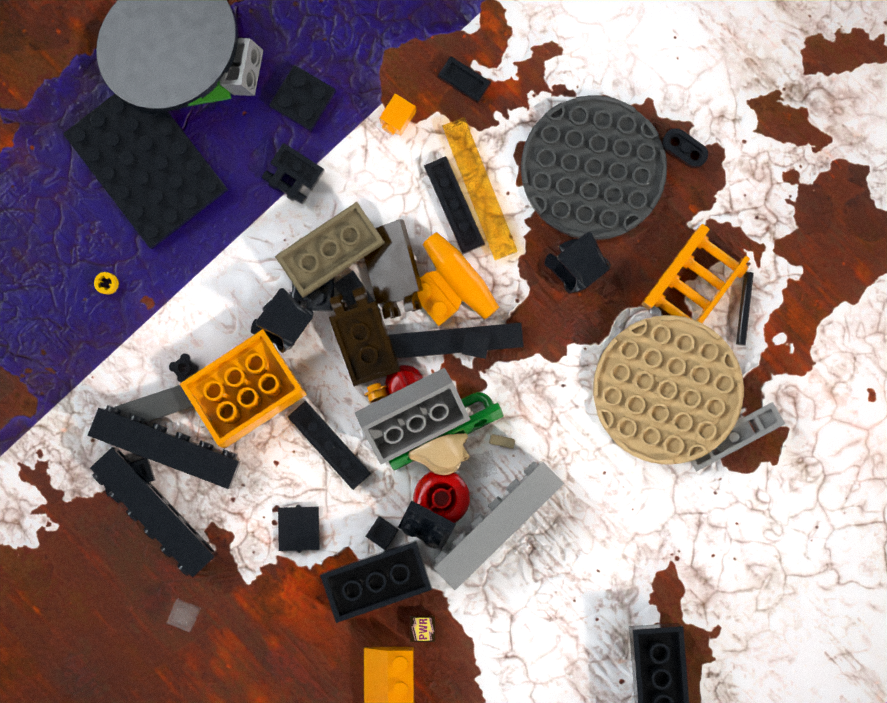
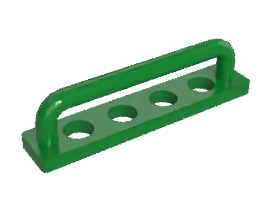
[389,392,504,471]

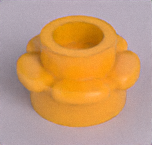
[364,383,388,403]

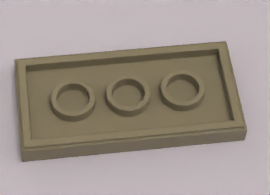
[275,202,385,298]

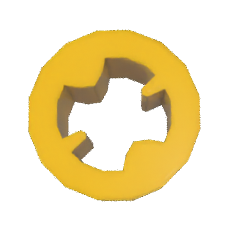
[94,272,119,295]

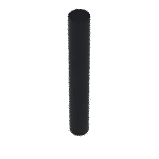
[736,272,754,346]

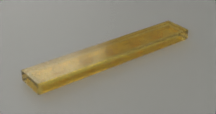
[442,117,518,261]

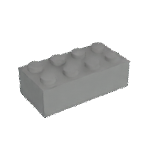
[355,367,470,465]

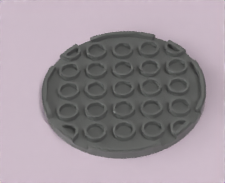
[521,95,667,240]

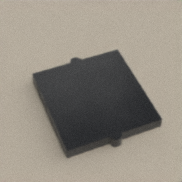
[278,504,320,553]

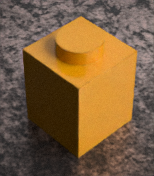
[379,94,416,136]

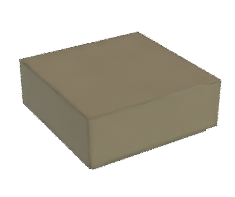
[489,434,516,449]

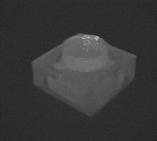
[167,599,201,632]

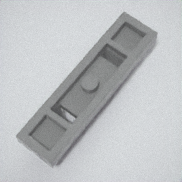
[690,402,785,472]

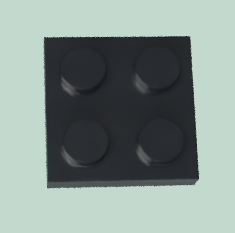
[269,65,336,132]
[398,501,456,550]

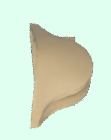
[408,433,470,475]

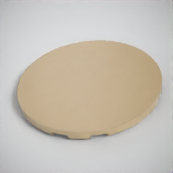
[593,315,744,465]

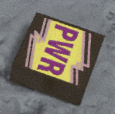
[410,616,435,642]

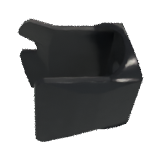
[544,232,611,294]
[250,288,314,353]

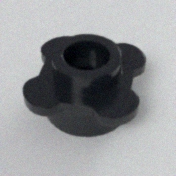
[169,353,199,382]

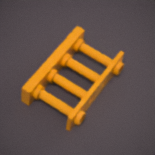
[641,224,750,323]

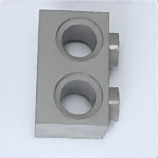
[220,38,263,96]

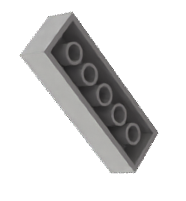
[434,461,564,590]

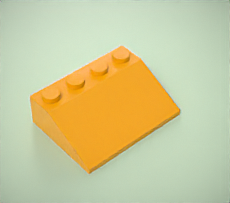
[180,329,307,449]

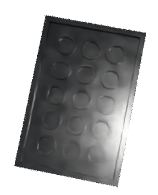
[63,94,228,249]

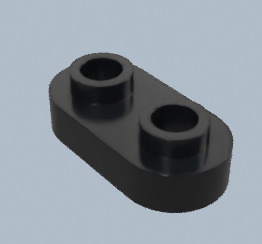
[662,128,708,168]

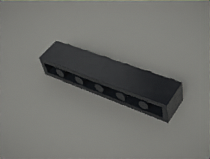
[87,405,241,489]
[90,447,218,578]

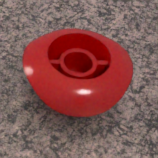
[413,471,470,523]

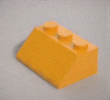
[364,647,414,703]

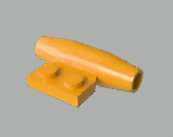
[417,232,500,326]

